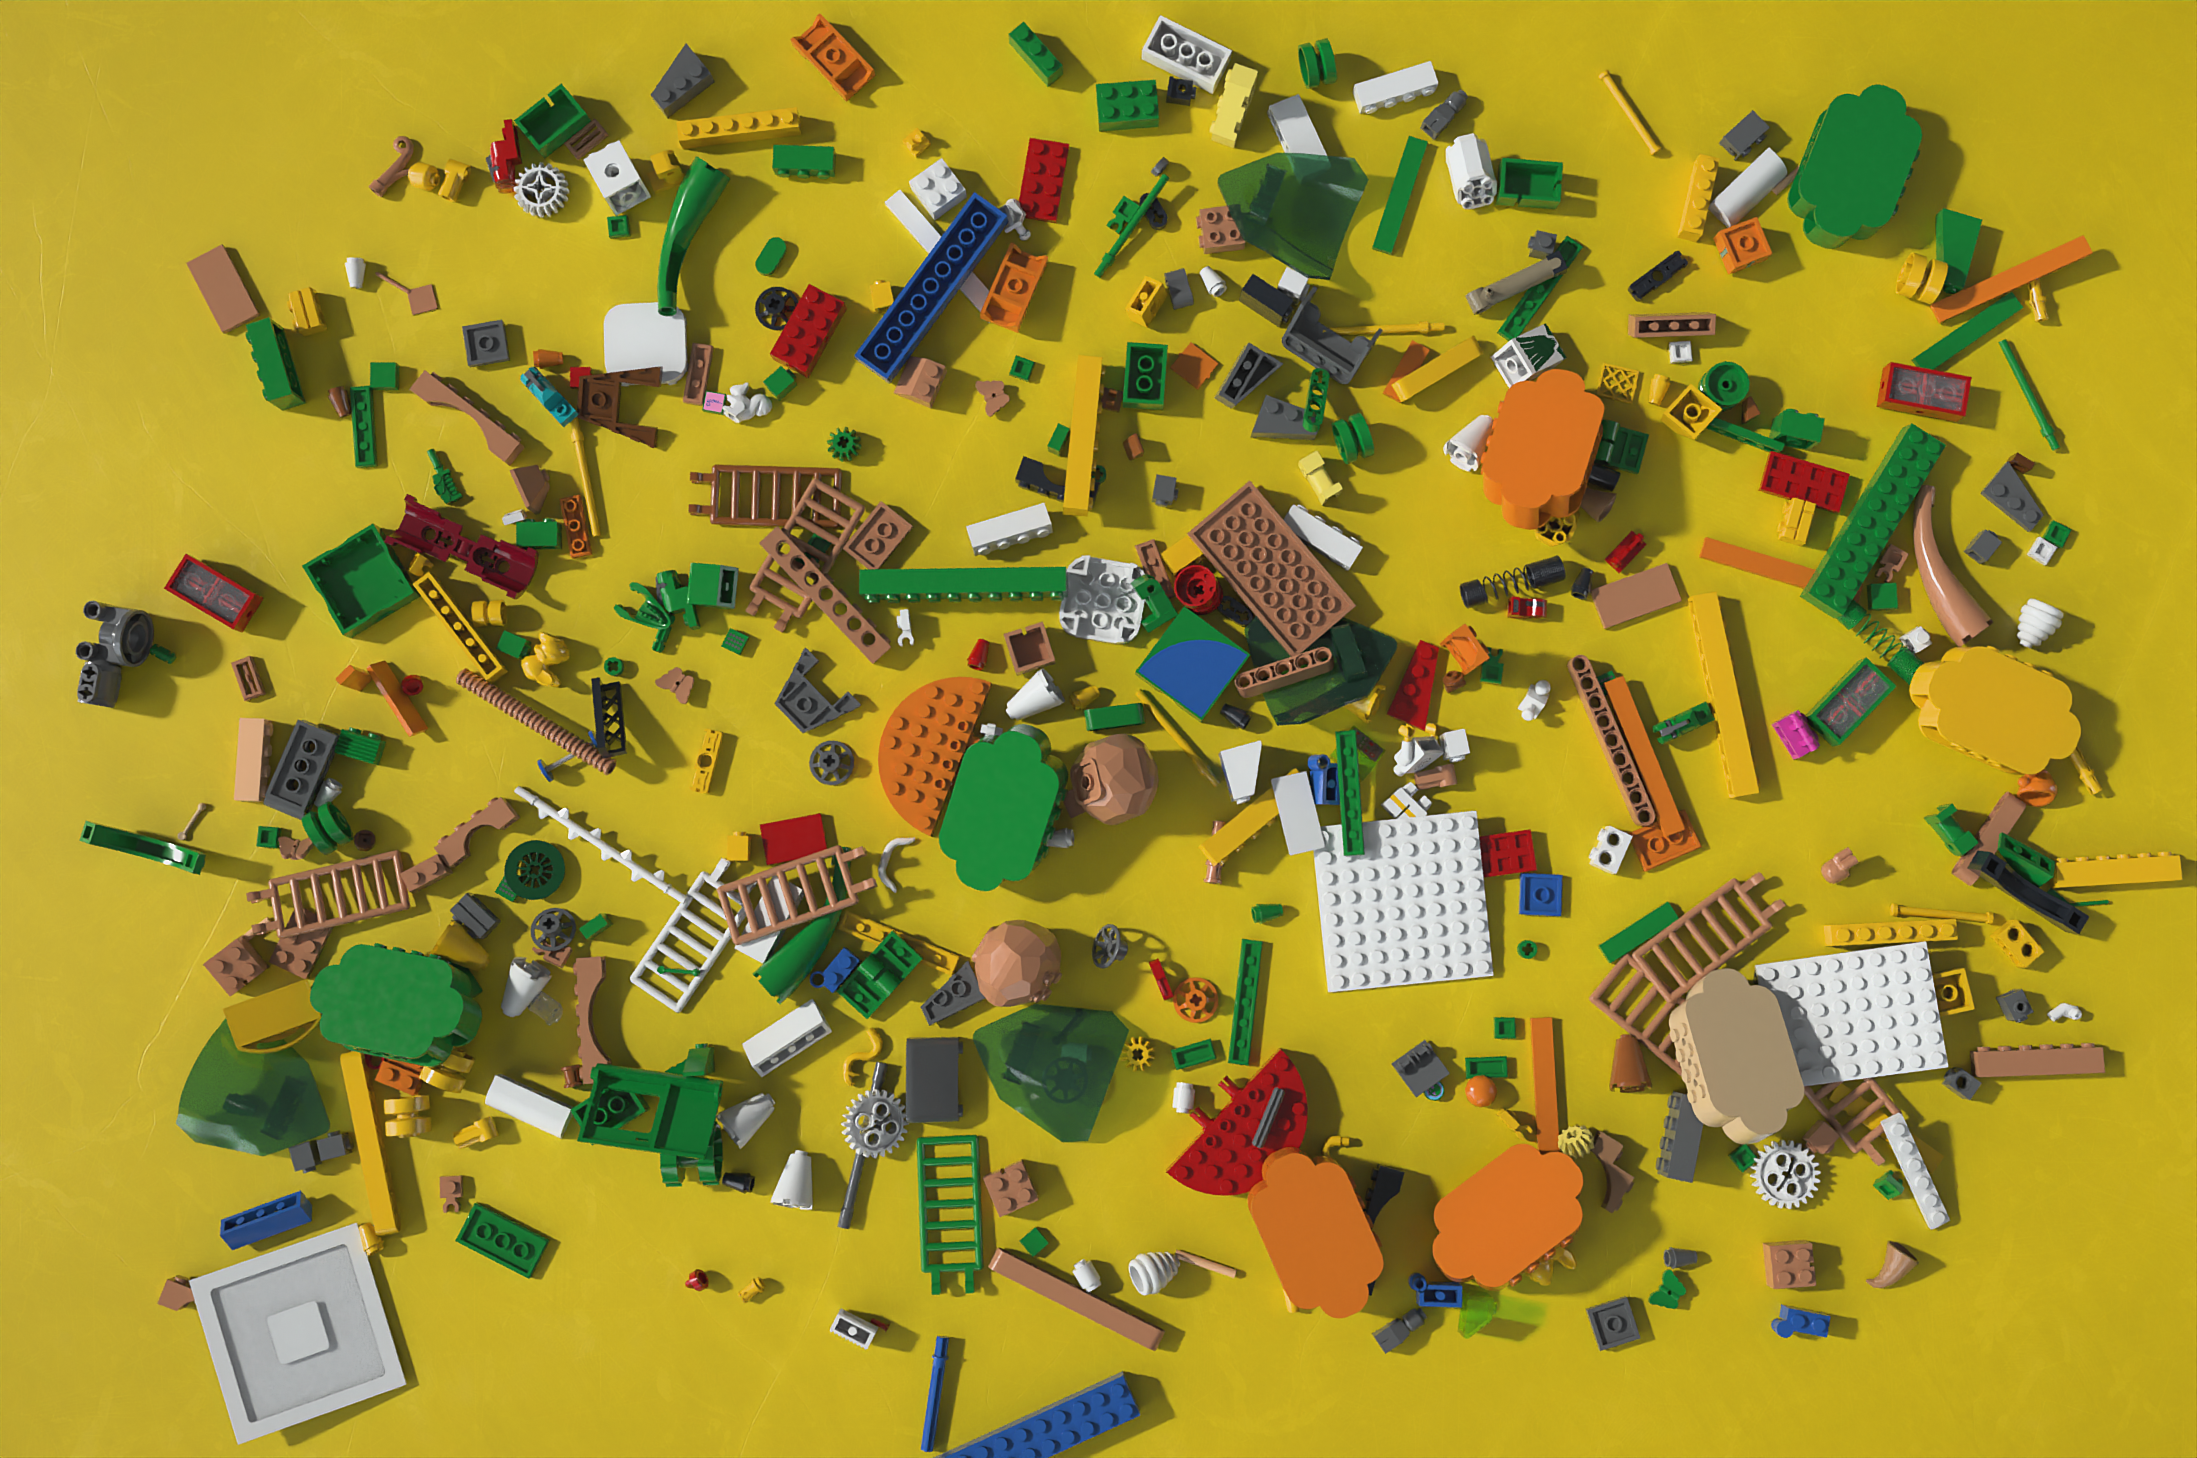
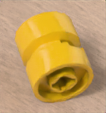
[471,600,507,628]

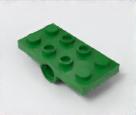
[1594,419,1649,475]
[837,930,924,1019]

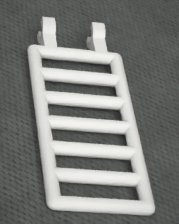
[630,858,757,1013]

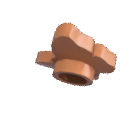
[975,380,1010,417]
[655,667,694,704]
[278,836,314,860]

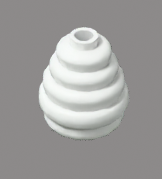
[2017,598,2063,649]
[1129,1252,1180,1295]

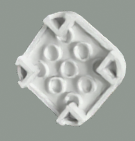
[604,302,689,387]
[1059,555,1145,644]

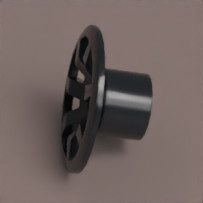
[755,287,798,330]

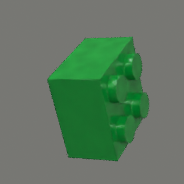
[1769,409,1825,451]

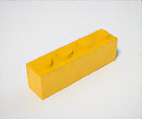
[1677,154,1720,242]

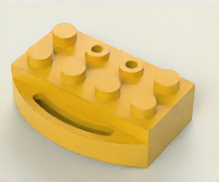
[223,979,321,1054]

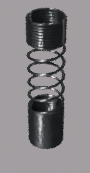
[1460,555,1566,609]

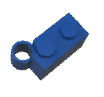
[1308,754,1340,805]
[810,947,862,993]

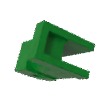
[1131,574,1178,633]
[1924,804,1978,856]

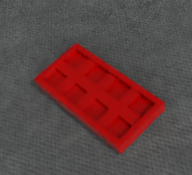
[1019,138,1069,223]
[1758,451,1850,514]
[1479,829,1537,878]

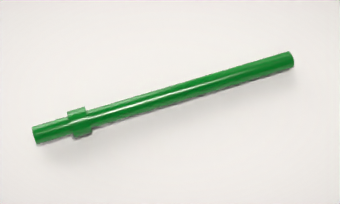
[1094,174,1170,278]
[1998,339,2060,451]

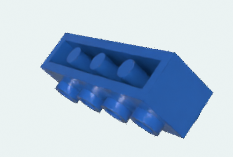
[220,1190,312,1250]

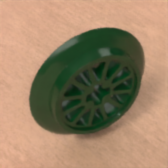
[504,840,565,900]

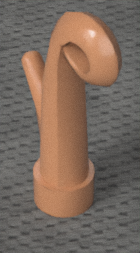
[368,136,414,197]

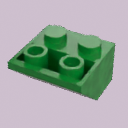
[686,563,739,609]

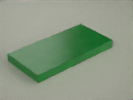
[455,1202,550,1279]

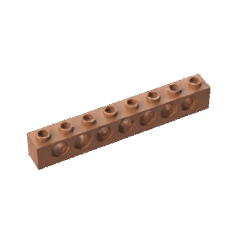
[759,526,891,664]

